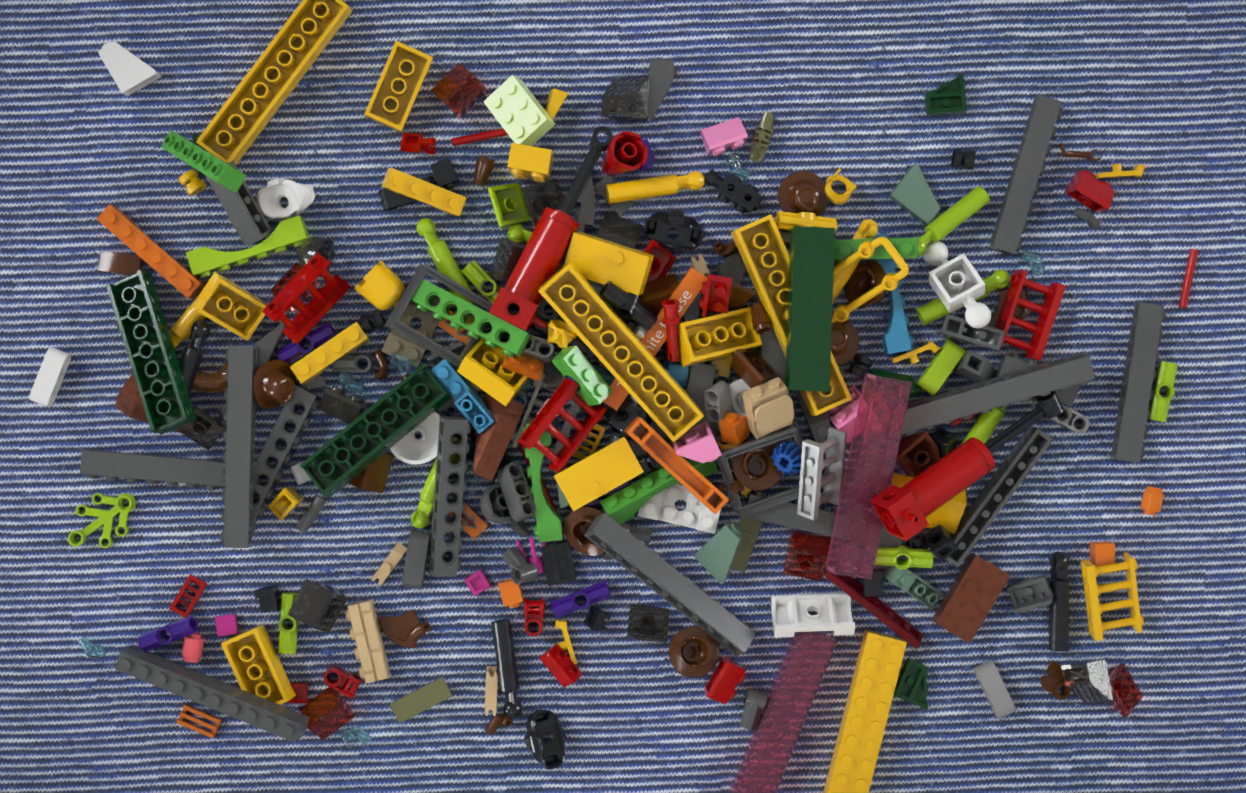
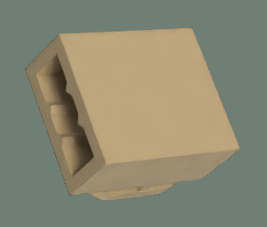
[742,377,794,439]

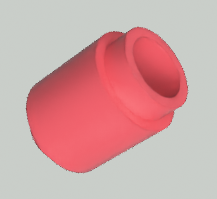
[182,632,205,663]

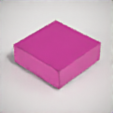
[464,569,492,596]
[215,613,239,636]

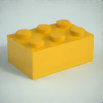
[507,143,554,183]
[193,272,267,341]
[457,338,529,406]

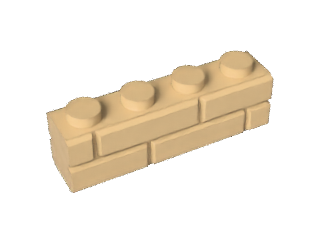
[345,599,391,683]

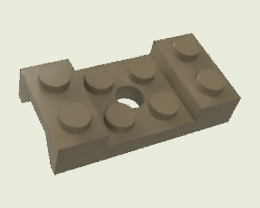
[382,284,440,367]

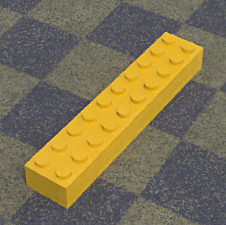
[196,0,352,165]
[731,214,852,416]
[538,261,704,442]
[823,629,907,793]

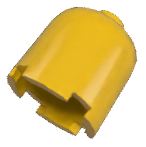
[354,260,405,310]

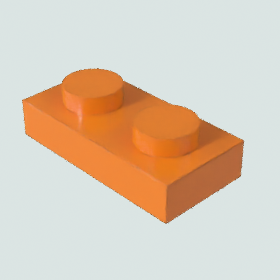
[502,354,545,381]

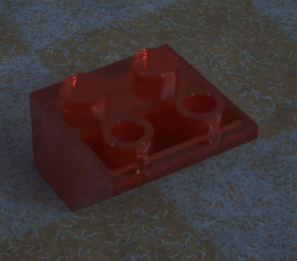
[431,63,487,119]

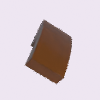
[98,252,143,276]

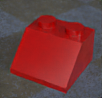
[1064,170,1115,213]
[704,655,746,704]

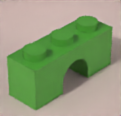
[552,345,613,406]

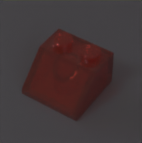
[782,531,831,581]

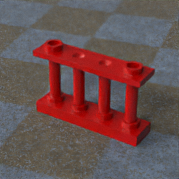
[262,252,351,345]
[996,270,1066,361]
[517,378,607,473]

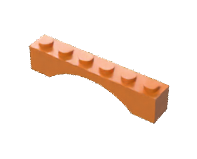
[97,204,206,299]
[624,416,729,515]

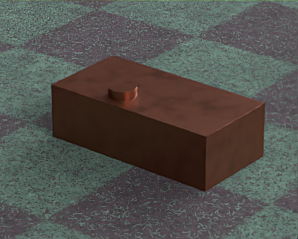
[931,553,1011,644]

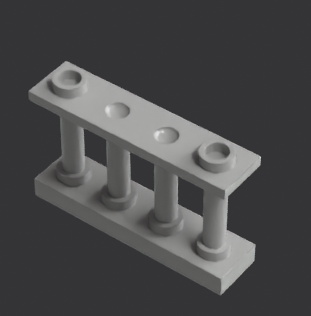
[511,373,580,462]
[797,427,847,521]

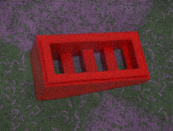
[169,574,207,618]

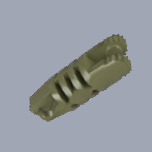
[749,111,775,163]

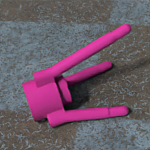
[516,537,546,574]

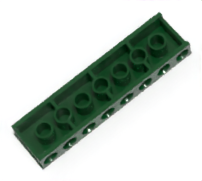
[785,226,835,392]
[106,270,197,434]
[300,364,452,499]

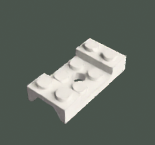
[638,484,721,534]
[771,594,855,638]

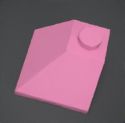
[672,420,722,463]

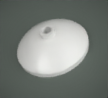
[390,412,440,465]

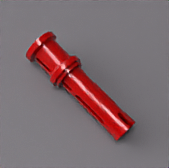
[662,299,681,362]

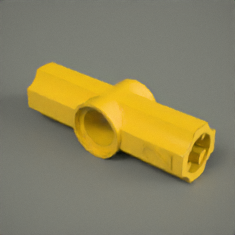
[775,211,837,233]

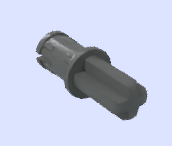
[296,494,327,533]

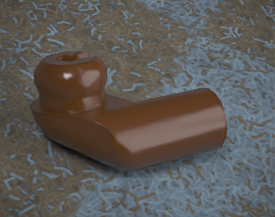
[713,240,738,256]
[373,350,388,380]
[485,713,513,735]

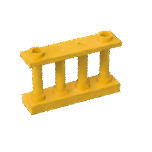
[1080,552,1144,641]

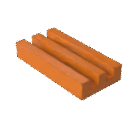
[176,704,222,738]

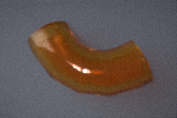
[191,361,228,393]

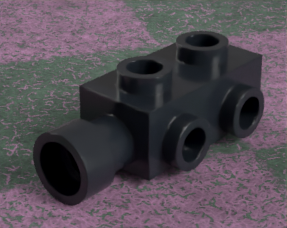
[704,169,761,214]

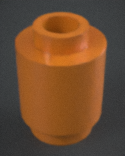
[1140,486,1164,516]

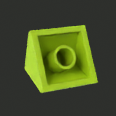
[488,182,530,229]

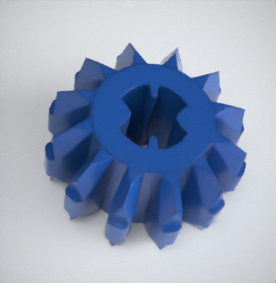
[771,441,802,476]

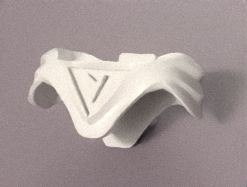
[257,178,315,219]

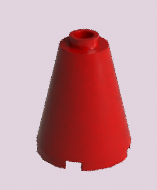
[601,131,648,176]

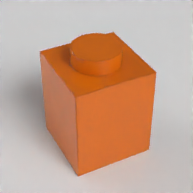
[718,411,750,446]
[1089,541,1115,567]
[498,578,524,608]

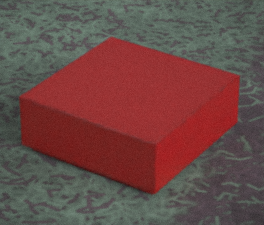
[287,682,309,703]

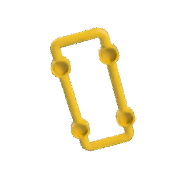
[832,237,909,323]

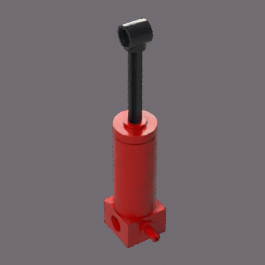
[489,126,612,332]
[870,391,1064,541]

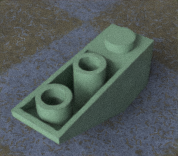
[882,566,943,610]

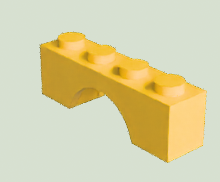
[381,168,467,216]
[290,322,370,385]

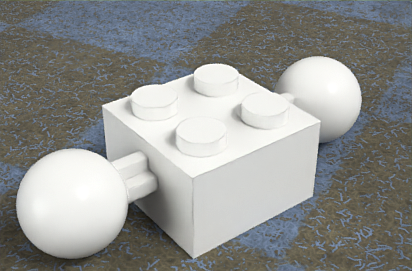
[923,241,991,328]

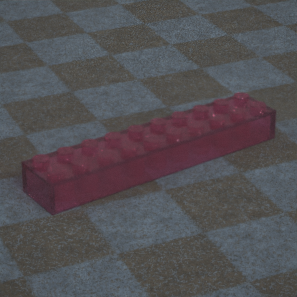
[825,373,912,579]
[729,631,837,793]

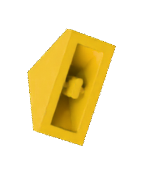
[268,486,304,521]

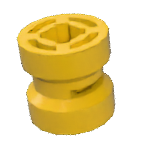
[178,169,207,197]

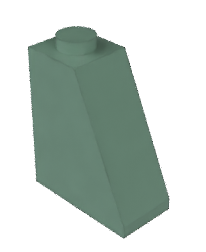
[888,164,941,226]
[694,520,744,585]

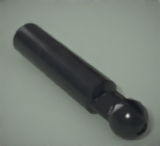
[179,320,211,394]
[1049,552,1069,651]
[491,619,523,719]

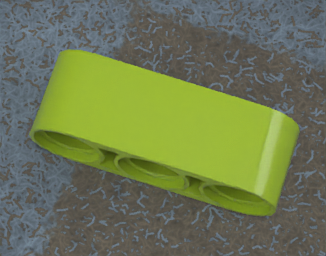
[917,339,966,396]

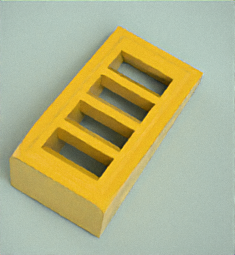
[545,88,568,120]
[572,423,606,460]

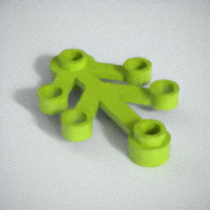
[68,492,136,548]

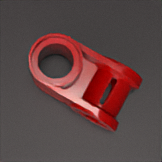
[524,598,545,637]
[323,666,364,699]

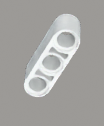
[29,347,71,407]

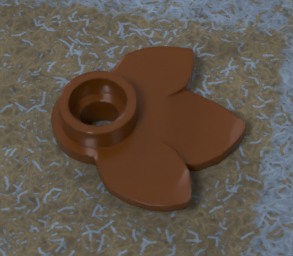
[1040,661,1077,700]

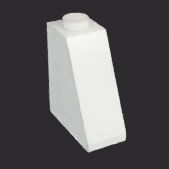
[98,42,162,97]

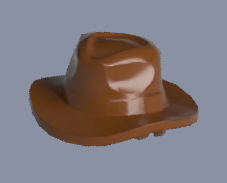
[778,171,828,216]
[845,260,886,309]
[831,320,859,366]
[252,359,296,409]
[732,439,782,490]
[564,506,604,556]
[669,627,719,678]

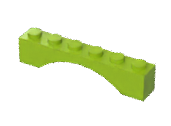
[185,215,311,278]

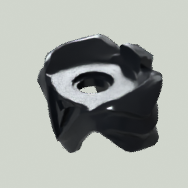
[643,209,703,251]
[601,394,647,441]
[524,709,566,770]

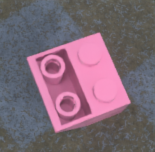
[700,117,748,157]
[826,385,880,444]

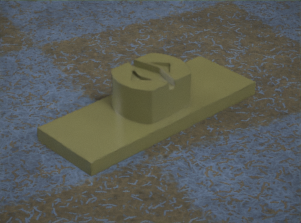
[732,517,763,573]
[389,676,453,724]

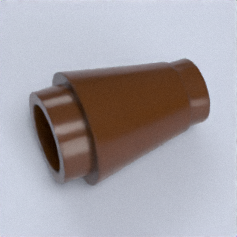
[473,155,495,186]
[750,303,772,334]

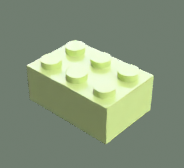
[484,75,556,146]

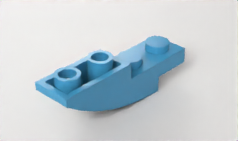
[430,359,495,434]

